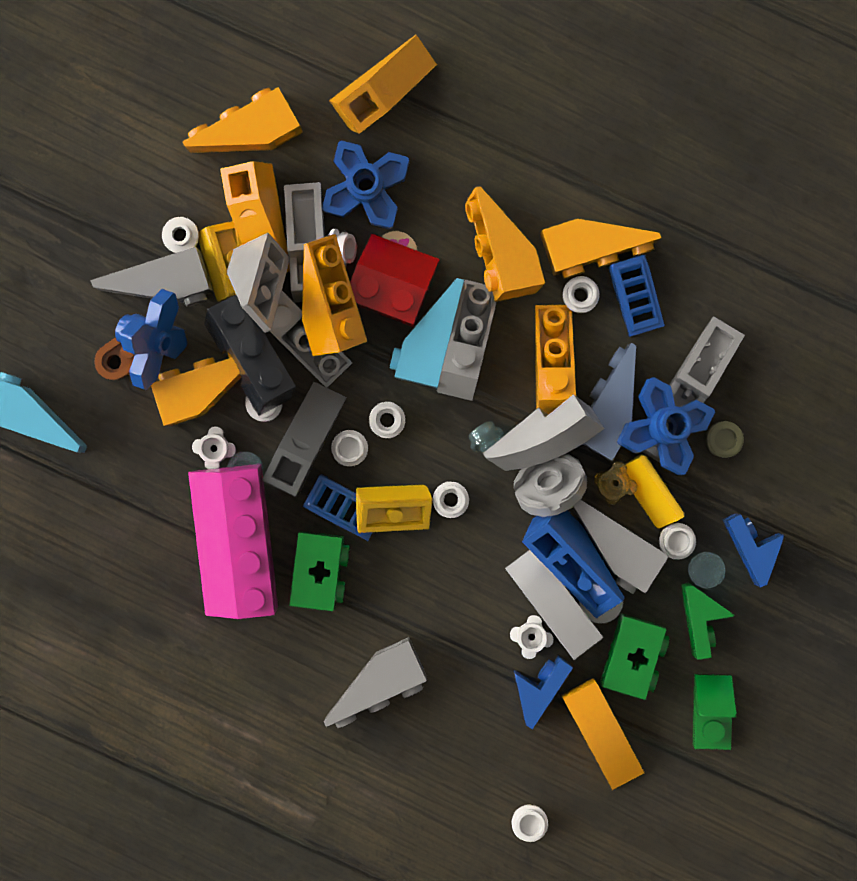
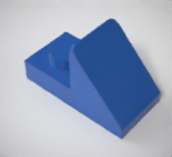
[722,513,784,587]
[514,655,573,729]

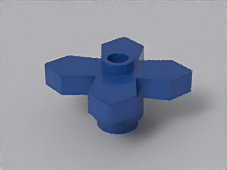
[322,141,409,229]
[115,289,187,390]
[617,377,715,475]

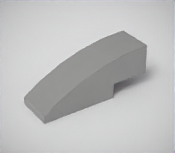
[284,182,326,303]
[483,394,605,471]
[505,550,603,660]

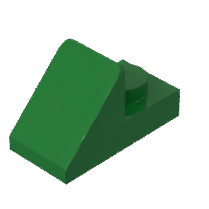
[681,583,735,660]
[693,674,736,750]

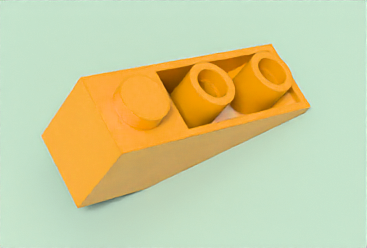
[329,35,437,134]
[183,87,303,153]
[220,161,290,273]
[465,186,545,302]
[540,219,661,279]
[302,234,367,356]
[535,305,576,414]
[151,353,241,426]

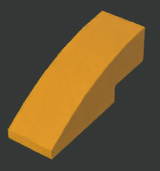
[562,678,644,790]

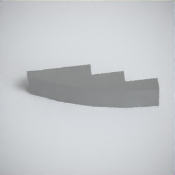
[642,316,745,462]

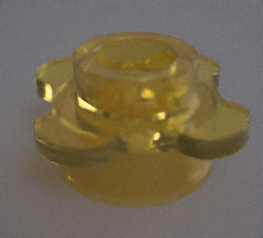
[595,462,638,504]

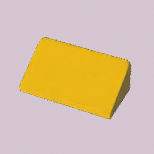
[198,221,243,302]
[619,455,684,528]
[356,485,433,533]

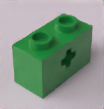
[290,531,350,611]
[600,613,669,700]

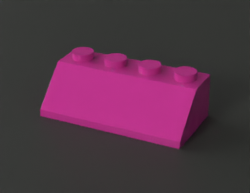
[188,464,278,619]

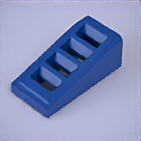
[608,255,665,337]
[303,474,373,541]

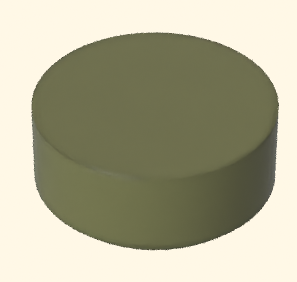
[705,421,744,458]

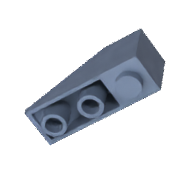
[582,343,636,461]

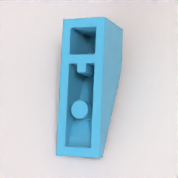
[390,278,464,388]
[0,372,87,453]

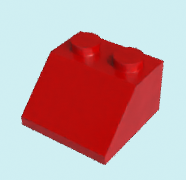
[350,234,440,327]

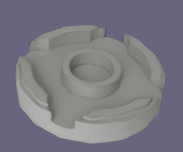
[514,454,587,517]

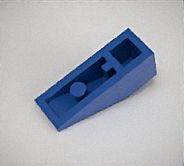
[522,510,624,618]

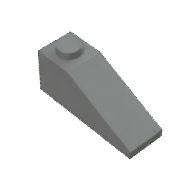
[227,233,290,333]
[91,247,214,306]
[572,500,669,594]

